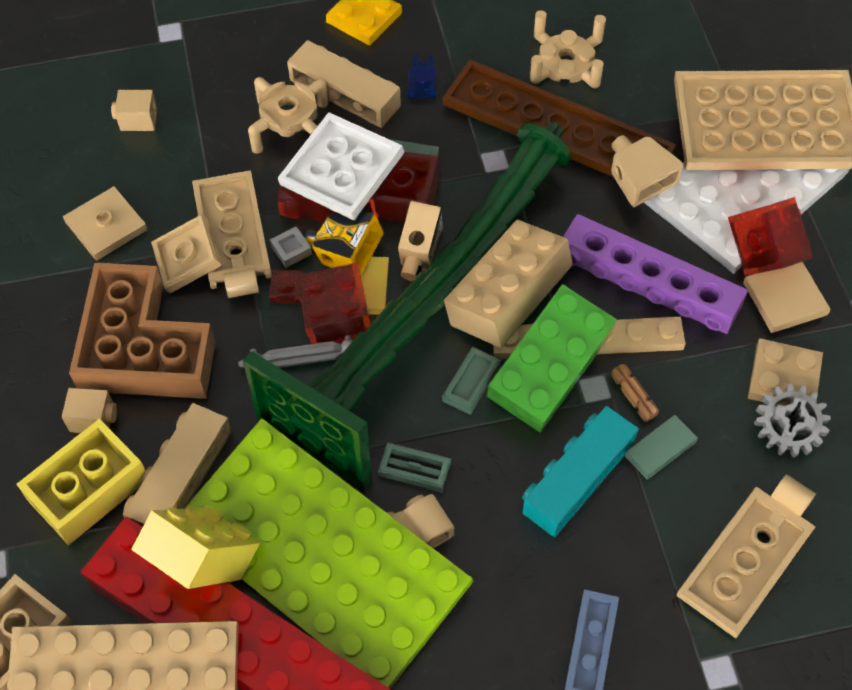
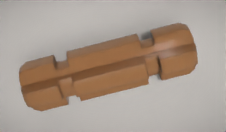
[611,364,659,422]

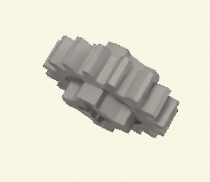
[754,384,831,457]

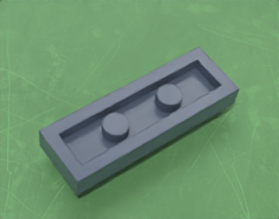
[564,589,619,690]

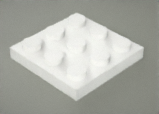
[278,112,404,220]

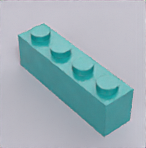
[522,406,639,538]

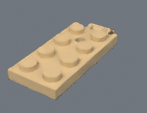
[192,170,272,298]
[676,474,816,638]

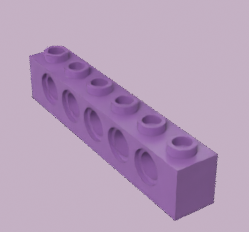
[563,214,748,334]

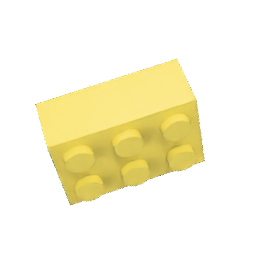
[17,419,145,546]
[131,505,260,589]

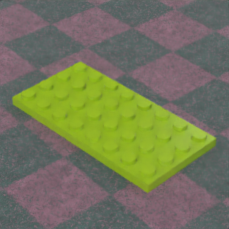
[184,418,474,689]

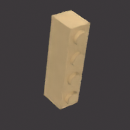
[287,40,401,128]
[123,403,232,527]

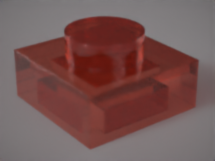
[269,270,304,303]

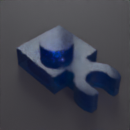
[408,54,437,98]

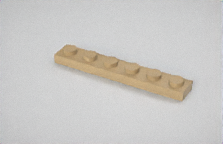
[493,317,686,359]

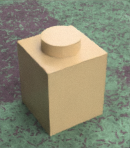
[111,90,158,131]
[62,388,117,433]

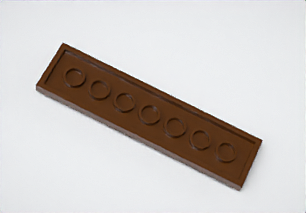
[443,60,676,177]

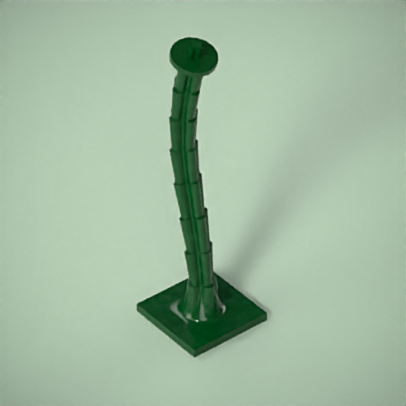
[243,122,572,494]

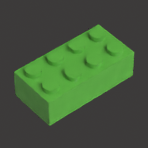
[487,284,617,433]

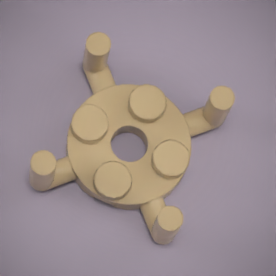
[530,11,606,89]
[248,77,328,154]

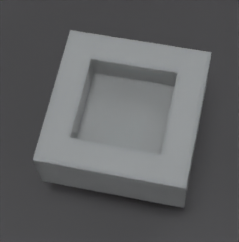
[270,227,312,268]

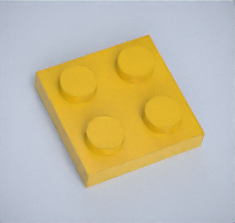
[326,0,402,46]

